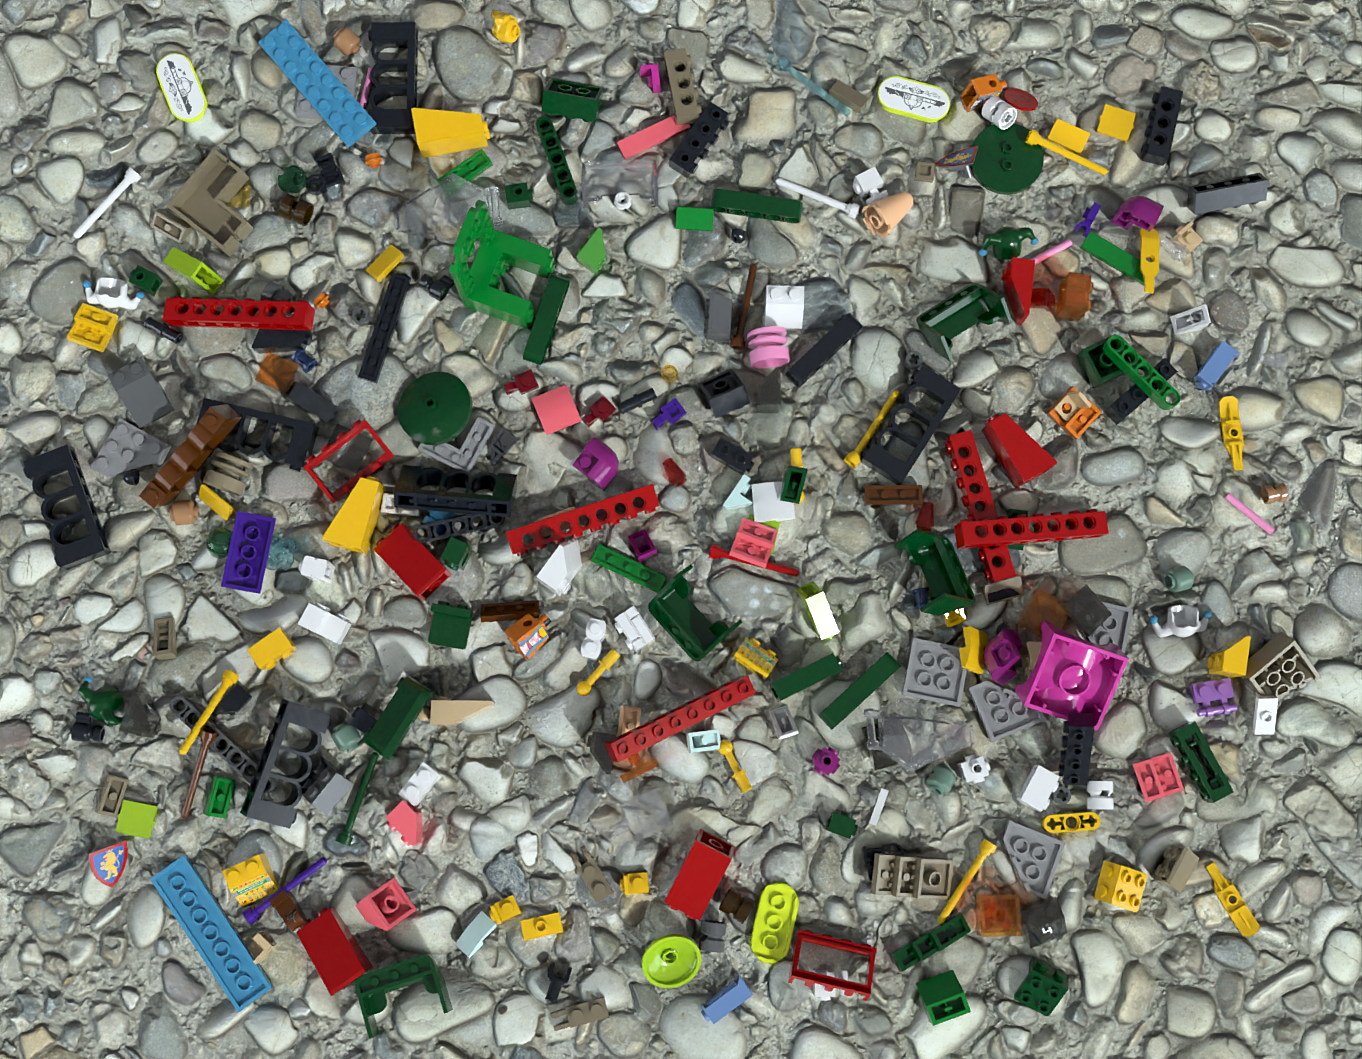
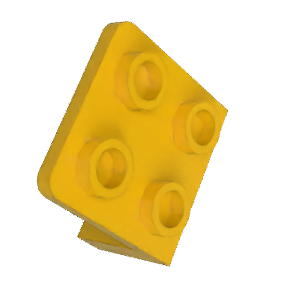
[1093,860,1147,912]

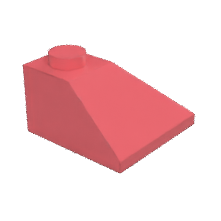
[355,877,417,931]

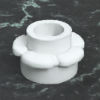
[614,192,632,210]

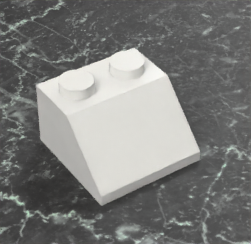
[764,285,804,329]

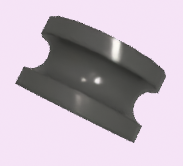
[352,307,371,326]
[904,351,923,370]
[1051,786,1071,804]

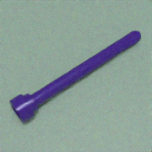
[242,857,327,925]

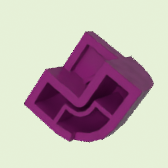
[1111,195,1164,232]
[572,437,619,491]
[983,628,1024,685]

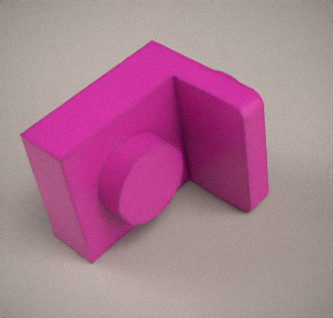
[640,63,661,93]

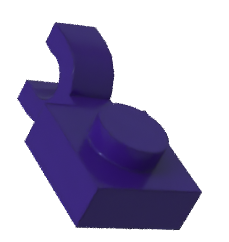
[1073,202,1101,237]
[652,398,687,429]

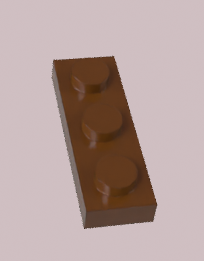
[864,485,923,506]
[480,600,540,622]

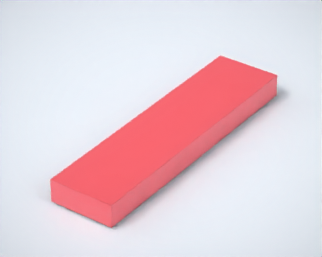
[617,115,691,160]

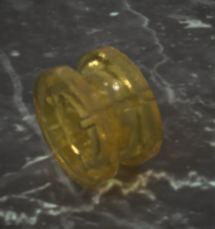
[661,365,678,383]

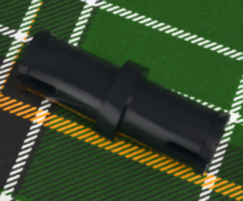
[144,317,183,344]
[618,388,657,414]

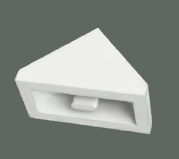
[1170,304,1211,335]
[769,705,799,740]

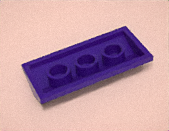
[221,511,276,594]

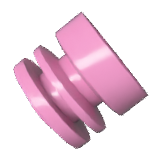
[747,326,790,369]

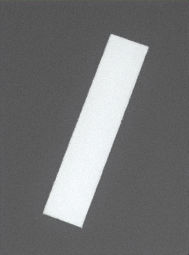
[869,788,889,826]

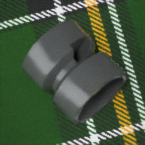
[260,281,297,302]
[698,920,727,953]

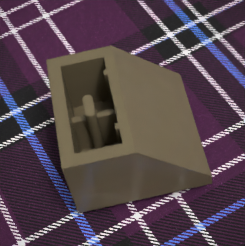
[1154,845,1199,893]

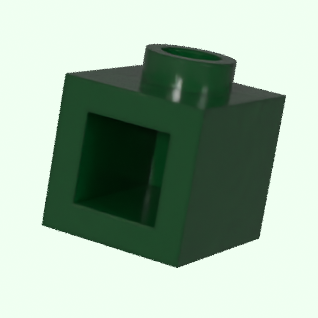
[504,182,533,210]
[128,265,163,297]
[826,811,858,839]

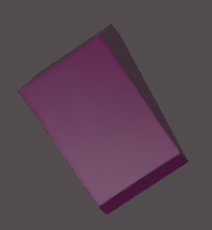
[628,529,657,563]

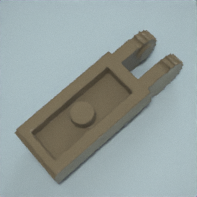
[570,845,614,903]
[550,996,609,1031]

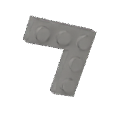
[417,417,495,473]

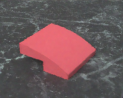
[531,385,581,435]
[729,518,779,568]
[1133,752,1184,802]

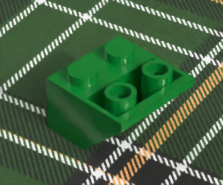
[915,969,971,1026]

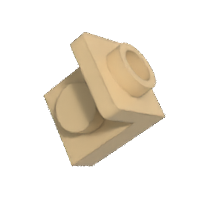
[1173,221,1203,254]

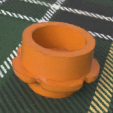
[365,153,383,168]
[313,292,330,309]

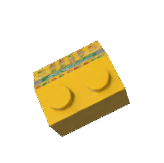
[1207,636,1251,678]
[733,637,778,680]
[222,853,280,907]

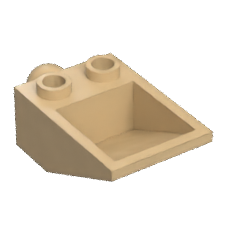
[417,696,495,726]

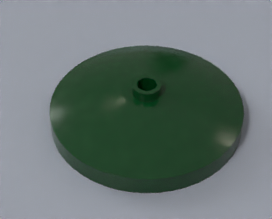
[398,372,473,445]

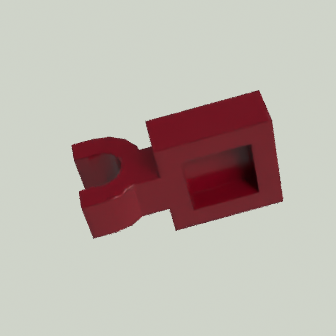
[504,369,539,395]
[584,395,616,428]

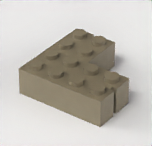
[166,149,254,257]

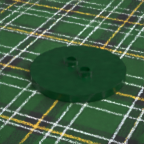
[970,123,1044,195]

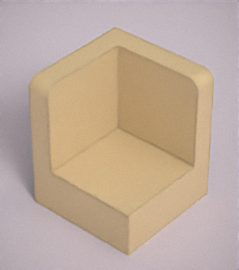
[248,931,277,964]

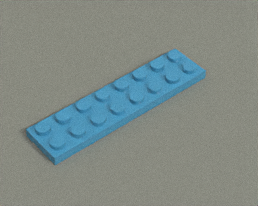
[258,19,376,148]
[150,855,274,1012]

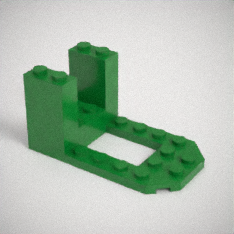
[449,199,556,329]

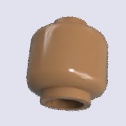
[332,28,361,56]
[169,499,200,525]

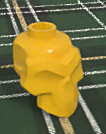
[490,10,520,43]

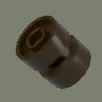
[279,194,314,226]
[719,887,755,924]

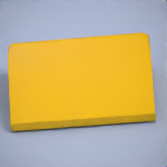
[1047,119,1090,154]
[365,244,405,283]
[199,484,236,521]

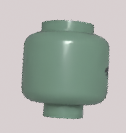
[1163,566,1194,592]
[331,722,361,753]
[926,764,956,795]

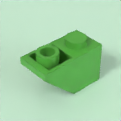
[576,227,606,275]

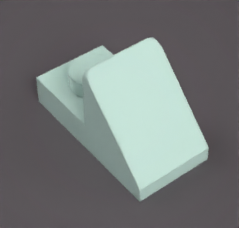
[722,474,752,511]
[686,729,721,753]

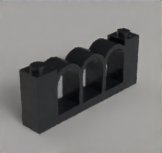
[368,22,418,134]
[861,365,961,485]
[196,398,319,472]
[23,445,111,570]
[394,465,517,517]
[240,699,332,829]

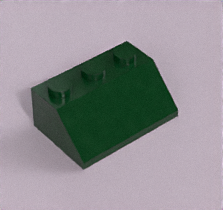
[541,78,604,122]

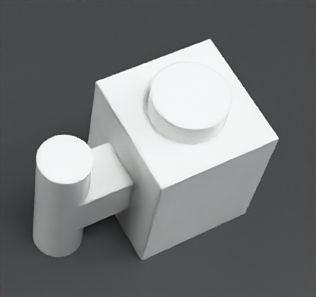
[853,167,889,204]
[813,969,848,1001]

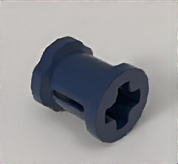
[291,348,317,373]
[911,587,929,610]

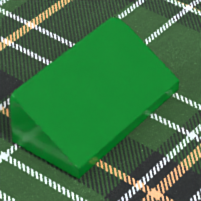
[675,207,714,231]
[203,775,235,819]

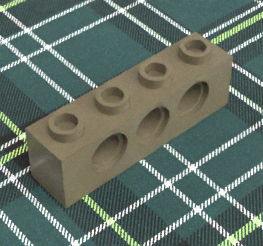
[664,48,702,126]

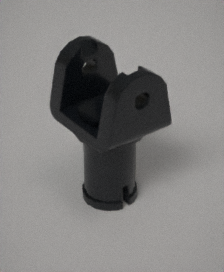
[545,961,572,1003]

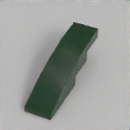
[890,913,971,972]

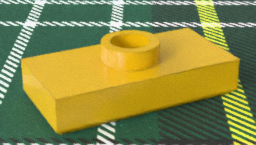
[520,911,564,941]

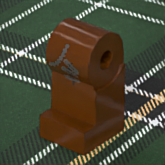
[269,890,307,931]

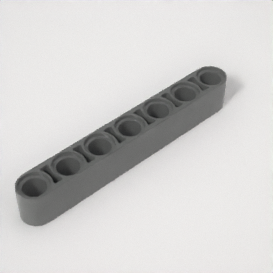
[169,696,278,793]

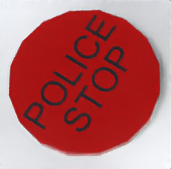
[1003,88,1038,111]

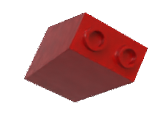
[981,413,1058,488]
[374,523,452,601]
[664,829,735,921]
[296,907,373,996]

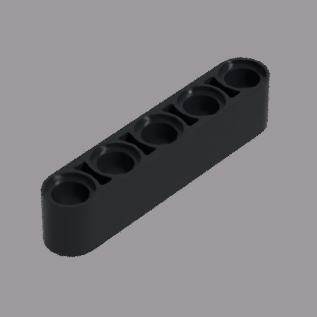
[785,313,863,388]
[409,513,505,543]

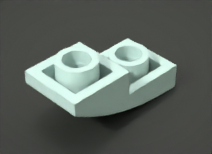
[455,911,497,958]

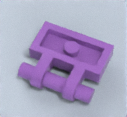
[1190,678,1237,717]

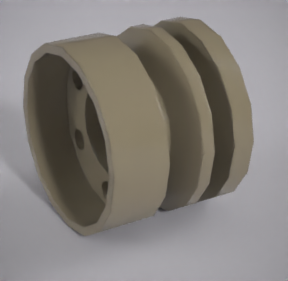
[202,451,254,496]

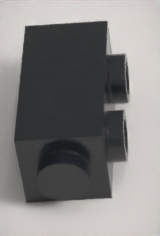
[711,437,755,475]
[350,703,382,734]

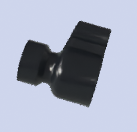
[418,274,455,302]
[71,711,105,742]

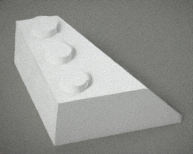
[536,538,582,597]

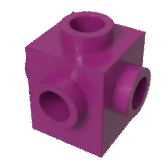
[811,747,841,776]

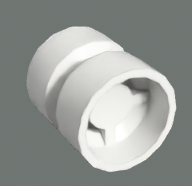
[982,96,1017,130]
[1087,781,1114,809]

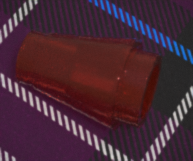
[662,458,687,487]
[915,502,934,531]

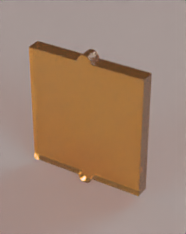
[255,352,299,393]

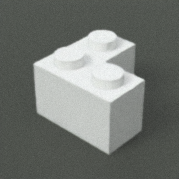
[298,602,351,645]

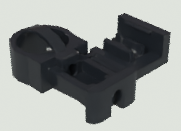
[305,153,346,195]
[862,843,904,881]

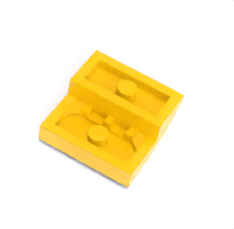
[66,303,118,353]
[959,626,988,674]

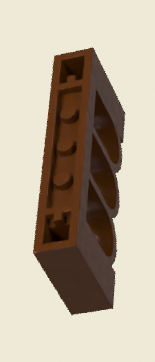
[139,404,242,509]

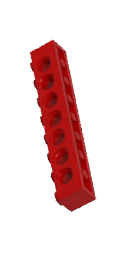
[163,296,315,331]
[945,430,1016,584]
[505,484,660,557]
[954,509,1109,549]
[604,675,756,762]

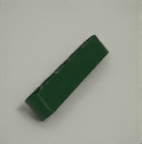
[536,116,578,205]
[711,189,803,223]
[523,275,570,365]
[818,652,901,730]

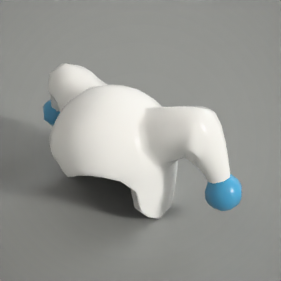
[83,277,145,310]
[1149,605,1212,638]

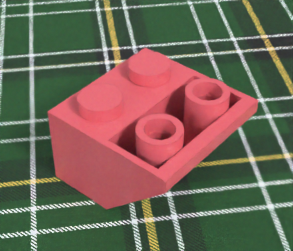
[385,800,423,846]

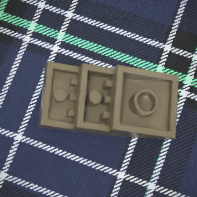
[871,853,954,900]

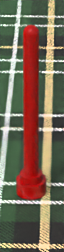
[708,543,799,577]

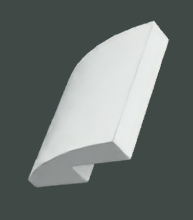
[751,481,796,523]

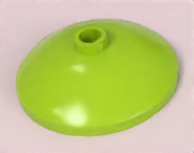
[641,934,702,988]

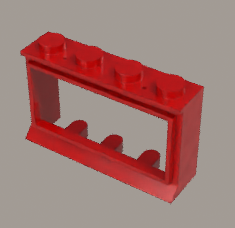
[304,419,394,503]
[788,929,877,1001]

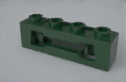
[1169,721,1234,803]

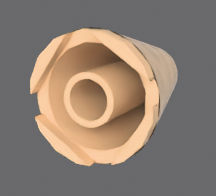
[862,191,913,238]

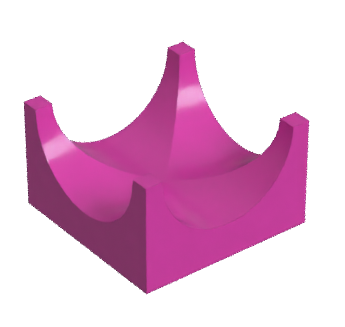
[1014,620,1129,731]

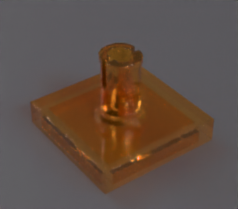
[620,753,660,783]

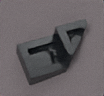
[489,427,519,466]
[212,684,252,716]

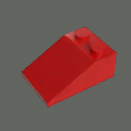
[1001,257,1035,325]

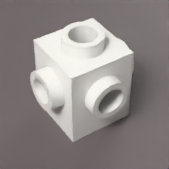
[957,754,990,784]

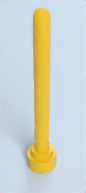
[1025,129,1108,175]
[844,390,900,468]
[179,669,239,755]
[937,838,997,924]

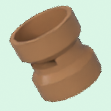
[1261,483,1288,504]

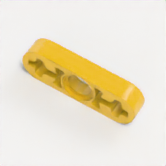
[1041,812,1101,833]

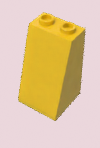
[411,108,490,158]
[322,476,386,555]

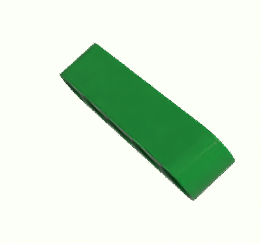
[1103,335,1181,410]

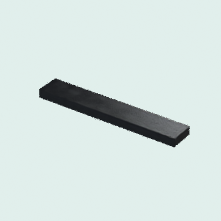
[358,272,411,383]

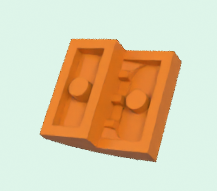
[1046,386,1102,439]

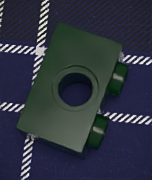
[441,537,473,571]

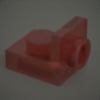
[1030,288,1055,312]

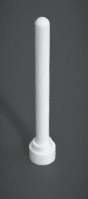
[73,167,142,239]
[775,178,861,219]

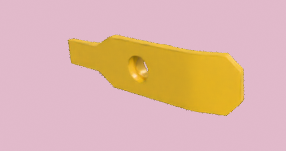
[1140,228,1160,293]
[1218,396,1244,471]
[1205,862,1260,937]

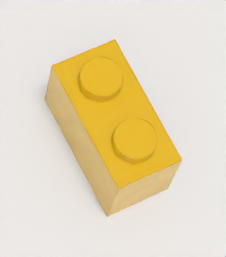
[247,627,297,671]

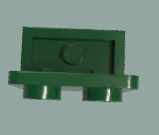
[428,601,473,650]
[1014,956,1069,1016]

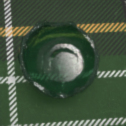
[278,165,307,194]
[206,527,232,559]

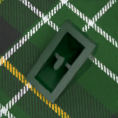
[780,465,808,504]

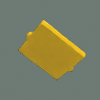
[1096,104,1136,142]

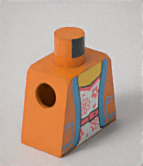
[960,74,1007,112]
[504,613,552,661]

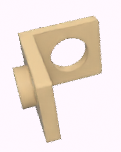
[1054,391,1092,421]

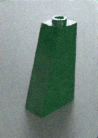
[769,653,843,702]

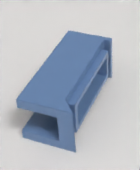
[1192,341,1240,391]
[701,974,753,1024]

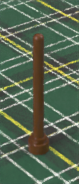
[730,264,757,350]
[181,727,217,818]

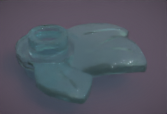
[266,538,297,571]

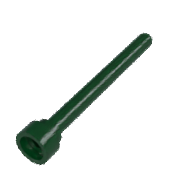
[335,752,379,846]

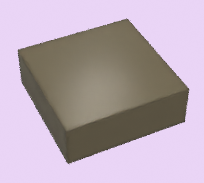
[914,161,935,183]

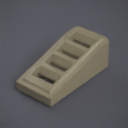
[153,617,177,660]

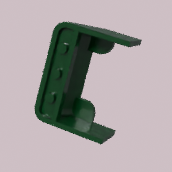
[916,283,1013,361]
[894,529,976,616]
[648,564,742,662]
[363,675,437,760]
[355,954,453,1039]

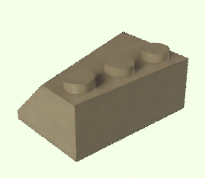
[1242,631,1321,699]

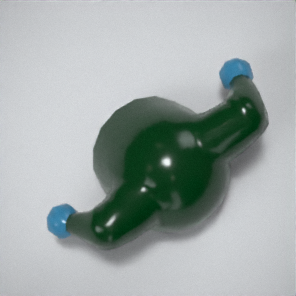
[979,226,1039,260]
[78,676,131,727]

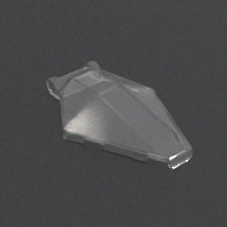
[394,173,503,245]
[863,696,975,772]

